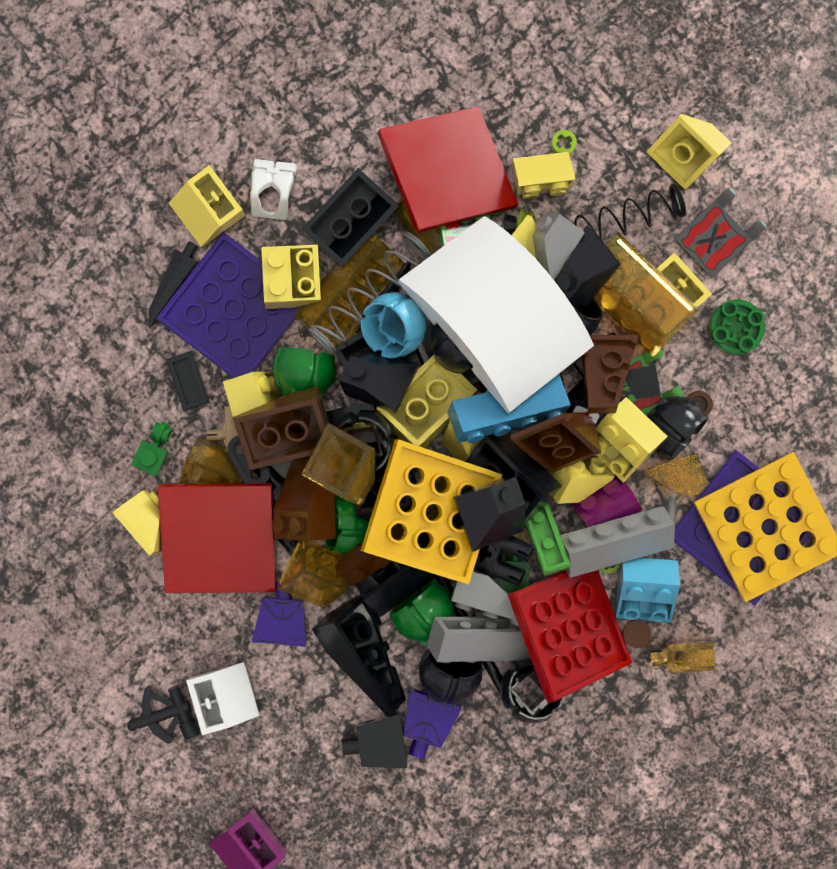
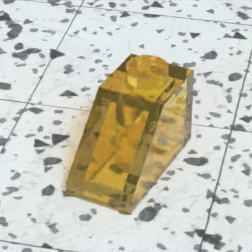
[641,453,708,497]

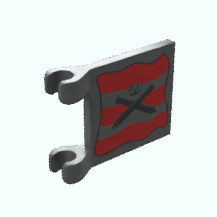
[674,187,767,279]

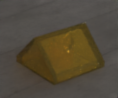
[277,540,348,608]

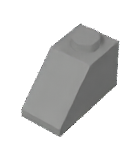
[533,211,585,280]

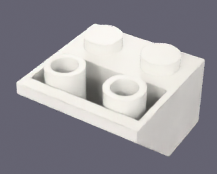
[187,662,260,735]

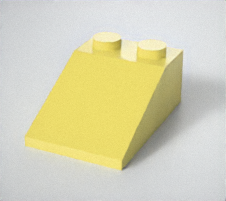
[377,355,478,448]

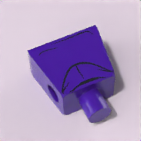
[252,581,307,647]
[403,688,462,759]

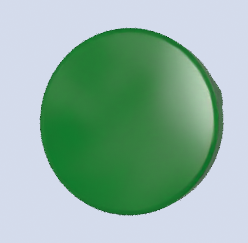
[708,299,765,355]

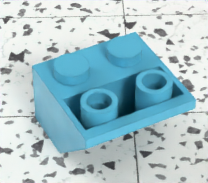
[616,558,680,623]

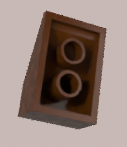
[233,386,332,470]
[510,412,602,473]
[272,452,336,541]

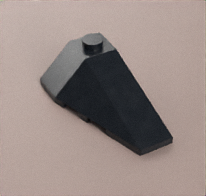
[312,595,406,717]

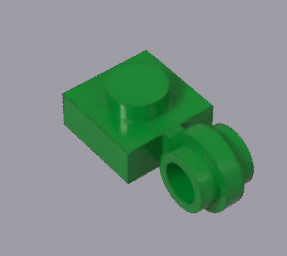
[131,422,172,477]

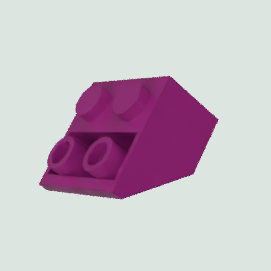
[568,471,642,528]
[209,807,287,869]

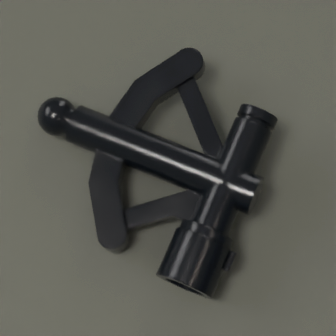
[127,685,200,744]

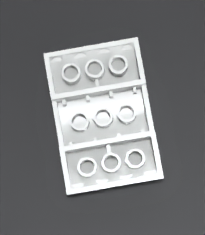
[398,216,594,414]

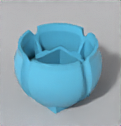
[361,292,427,358]

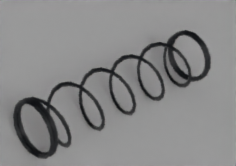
[574,183,686,241]

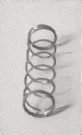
[308,232,431,354]

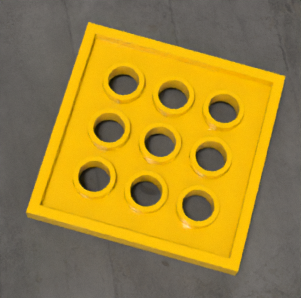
[360,439,502,585]
[693,452,837,602]

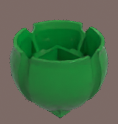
[272,347,336,398]
[325,491,369,555]
[389,579,454,647]

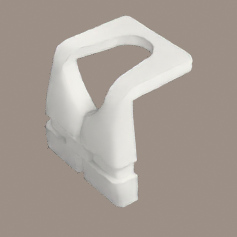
[250,159,297,220]

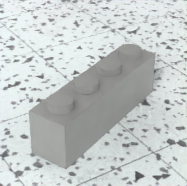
[560,506,675,578]
[427,617,531,663]

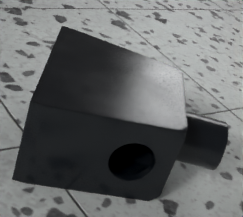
[342,711,407,768]

